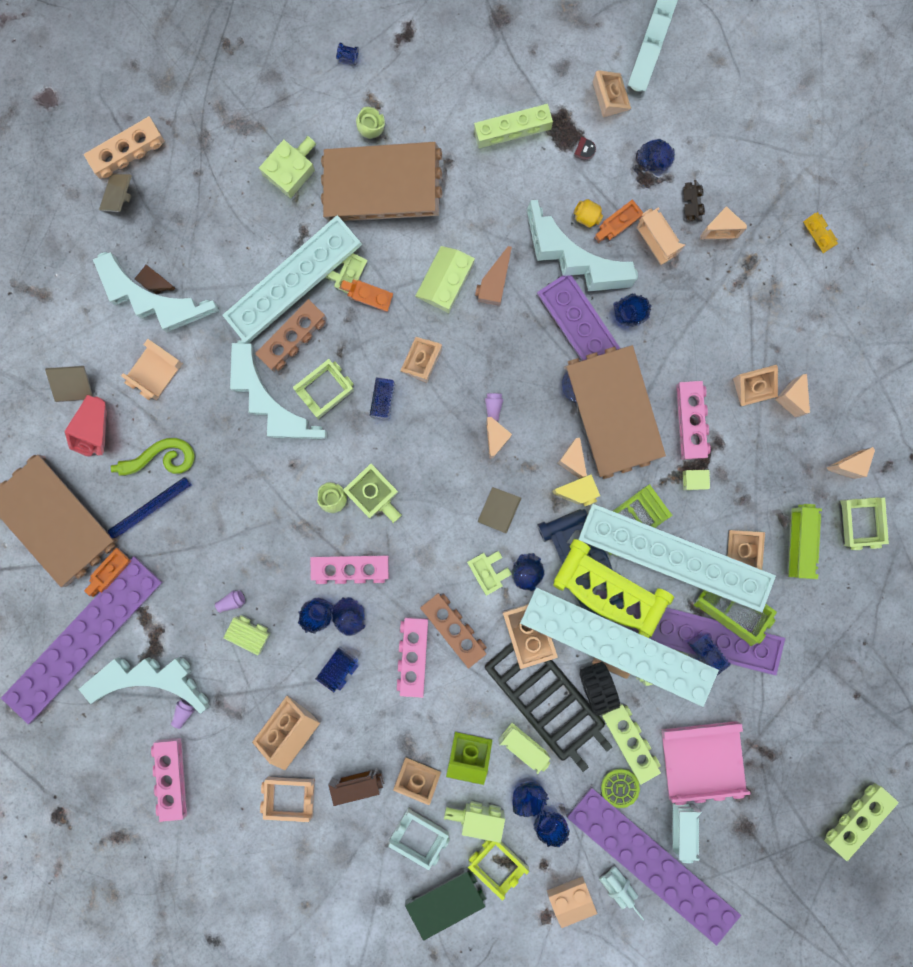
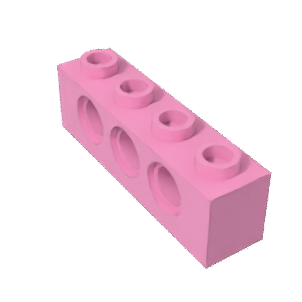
[676,381,710,460]
[310,556,389,584]
[397,617,428,698]
[151,738,187,822]

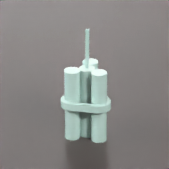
[599,866,644,920]

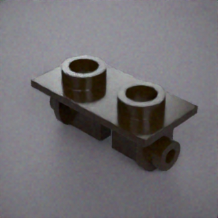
[683,180,705,222]

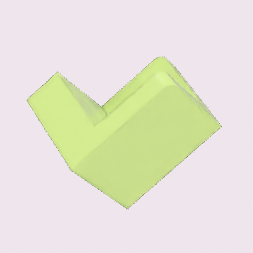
[683,470,710,490]

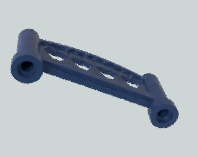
[537,509,628,619]

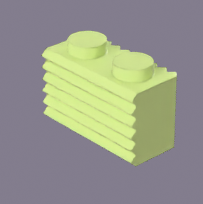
[223,615,271,655]

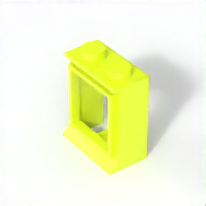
[468,840,529,901]

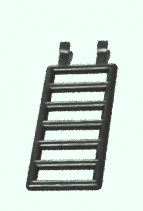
[484,642,612,772]

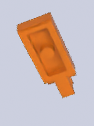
[594,199,643,243]
[339,279,393,312]
[84,548,131,597]

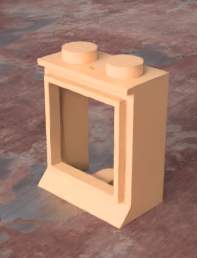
[637,207,685,265]
[260,776,315,822]

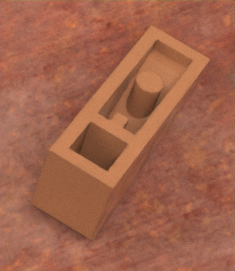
[475,246,512,306]

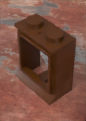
[328,768,385,806]

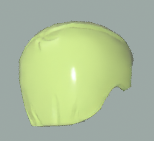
[356,107,385,139]
[317,482,347,513]

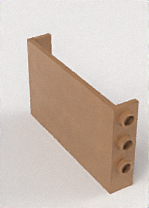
[321,142,442,222]
[564,345,666,479]
[0,455,118,587]

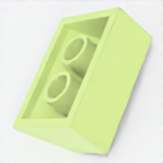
[415,246,475,313]

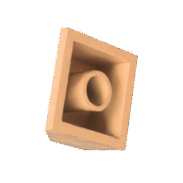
[547,876,597,928]

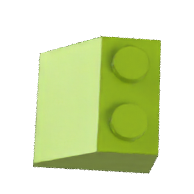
[446,732,493,785]

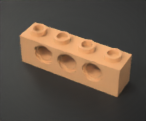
[83,116,165,179]

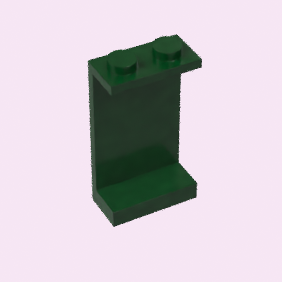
[405,867,487,941]

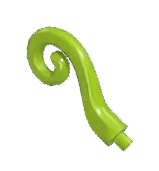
[111,438,195,476]

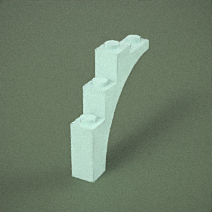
[78,657,210,714]

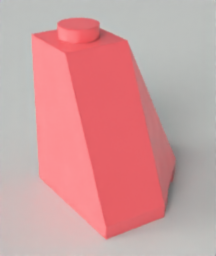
[64,395,107,456]

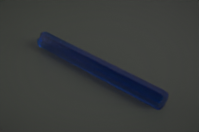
[108,477,191,538]

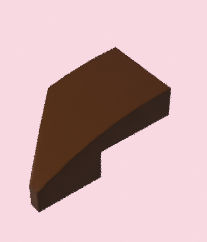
[134,265,176,294]

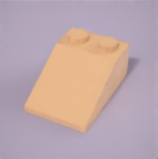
[502,603,558,669]

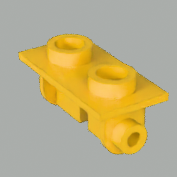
[803,212,838,253]

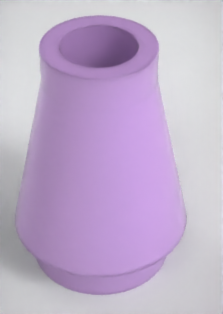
[485,393,504,421]
[215,590,245,613]
[171,698,195,729]

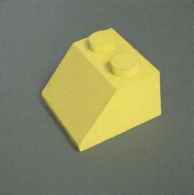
[552,475,600,507]

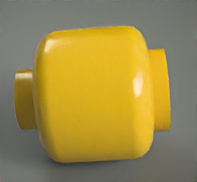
[574,199,603,228]

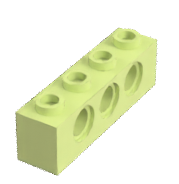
[474,104,553,148]
[601,702,661,785]
[824,783,899,861]

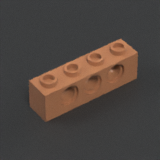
[255,299,327,372]
[420,593,487,669]

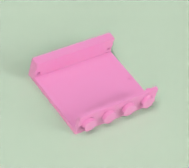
[661,721,750,805]

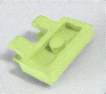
[325,253,368,294]
[467,551,512,596]

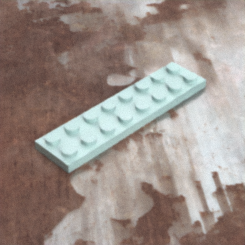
[223,215,362,343]

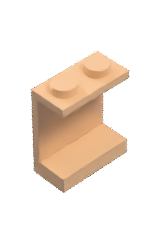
[121,339,183,400]

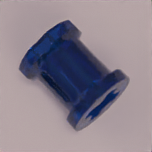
[336,42,359,64]

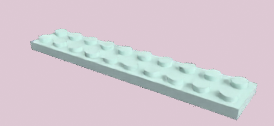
[578,504,776,612]
[520,587,719,707]

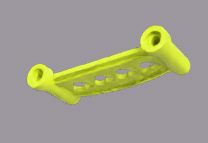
[553,539,674,638]

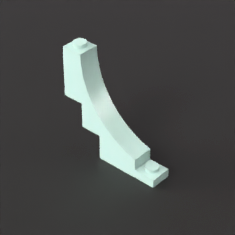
[628,0,678,91]
[527,200,638,291]
[93,252,219,332]
[230,340,327,439]

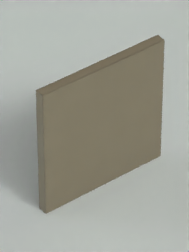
[99,174,132,212]
[45,366,93,402]
[477,487,521,533]

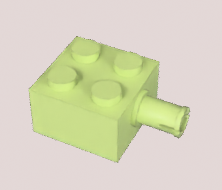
[259,136,316,199]
[343,464,402,523]
[444,801,505,843]

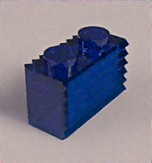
[370,377,395,420]
[688,632,731,675]
[315,646,358,693]

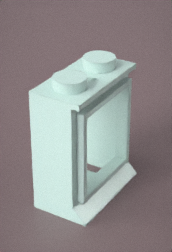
[672,803,702,863]
[388,807,450,870]

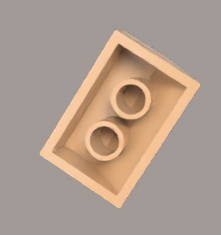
[252,696,320,770]

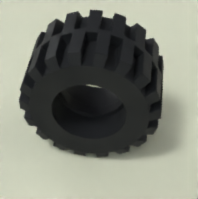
[580,662,620,716]

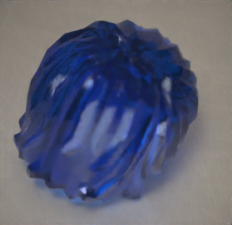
[637,139,675,172]
[613,293,652,327]
[512,553,545,591]
[298,597,333,634]
[332,597,365,636]
[512,781,549,817]
[533,810,570,848]

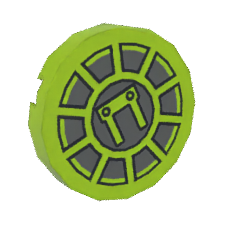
[601,768,640,808]

